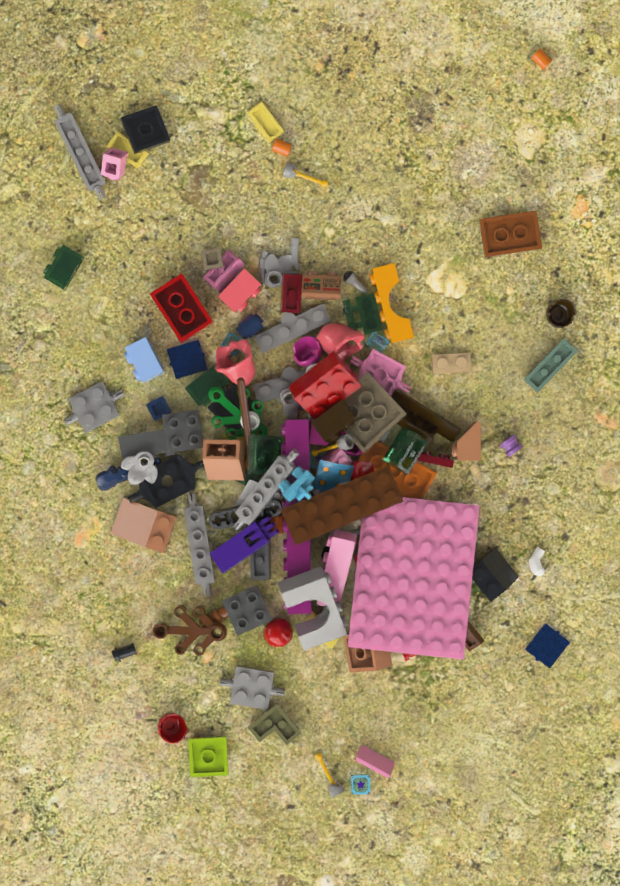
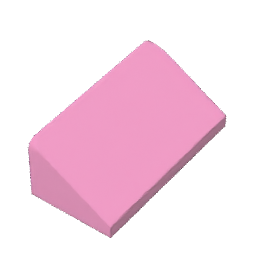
[203,249,245,293]
[355,745,395,778]

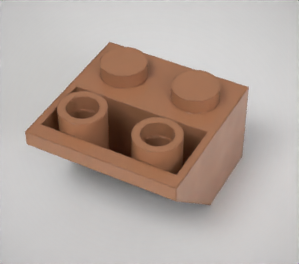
[202,440,247,481]

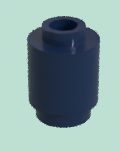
[235,313,264,339]

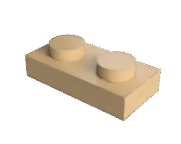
[432,353,471,374]

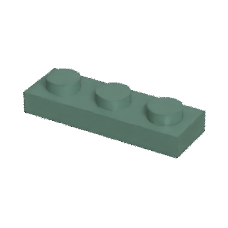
[523,338,578,393]

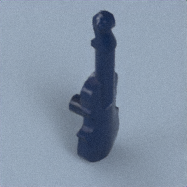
[95,457,161,491]

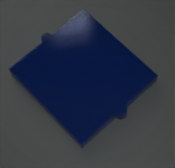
[167,339,208,379]
[525,623,570,669]

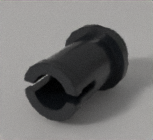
[112,643,137,662]

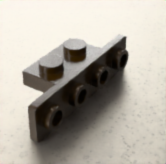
[391,389,461,444]

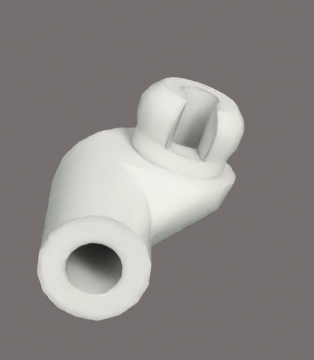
[529,547,545,576]

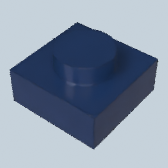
[146,396,172,422]

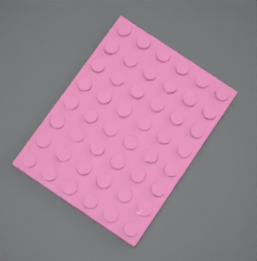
[348,497,480,660]

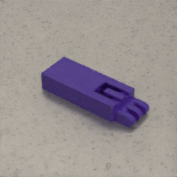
[209,516,280,573]

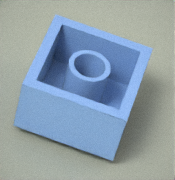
[124,337,166,383]

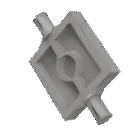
[64,382,125,433]
[220,665,285,710]

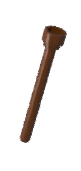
[237,377,260,469]

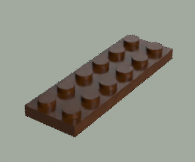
[281,465,404,546]

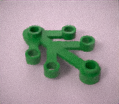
[208,386,268,441]

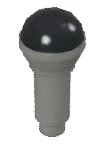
[343,271,369,294]

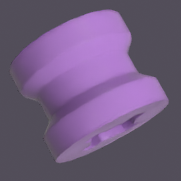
[499,434,523,457]

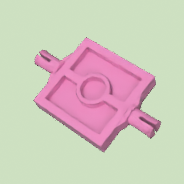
[350,349,411,396]

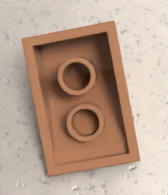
[111,498,177,553]

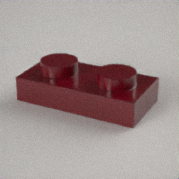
[280,273,303,313]
[414,450,454,468]

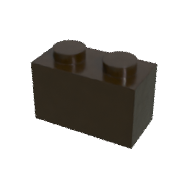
[311,400,358,443]

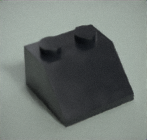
[472,547,519,602]

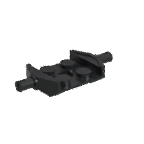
[127,454,204,508]

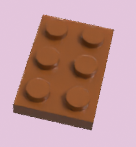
[479,211,542,258]

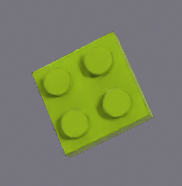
[188,736,229,777]

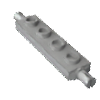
[54,104,107,201]
[233,449,299,531]
[184,493,215,596]

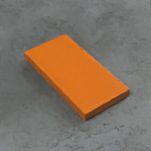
[357,441,437,499]

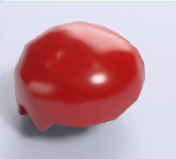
[263,618,293,647]
[157,712,188,744]

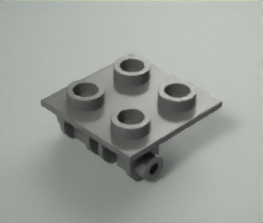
[162,410,203,453]
[222,585,272,636]

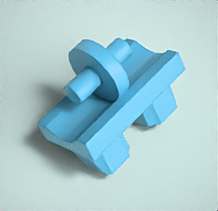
[279,466,315,502]

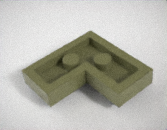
[248,702,301,745]

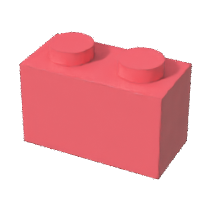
[218,269,261,313]

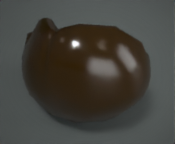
[545,299,577,328]

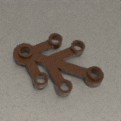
[153,605,227,656]

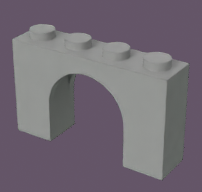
[278,566,348,651]

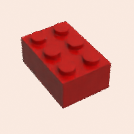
[150,273,214,343]
[289,351,362,419]

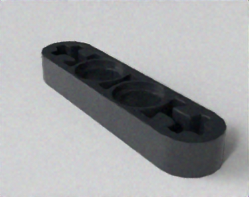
[209,498,282,529]

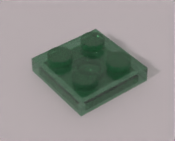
[248,434,282,474]

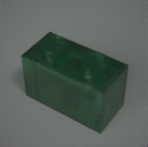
[43,245,85,291]
[185,364,230,407]
[382,427,428,475]

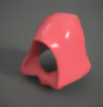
[316,323,364,360]
[215,339,256,386]

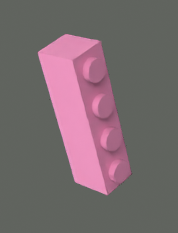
[317,529,357,606]

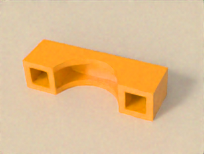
[369,263,414,344]

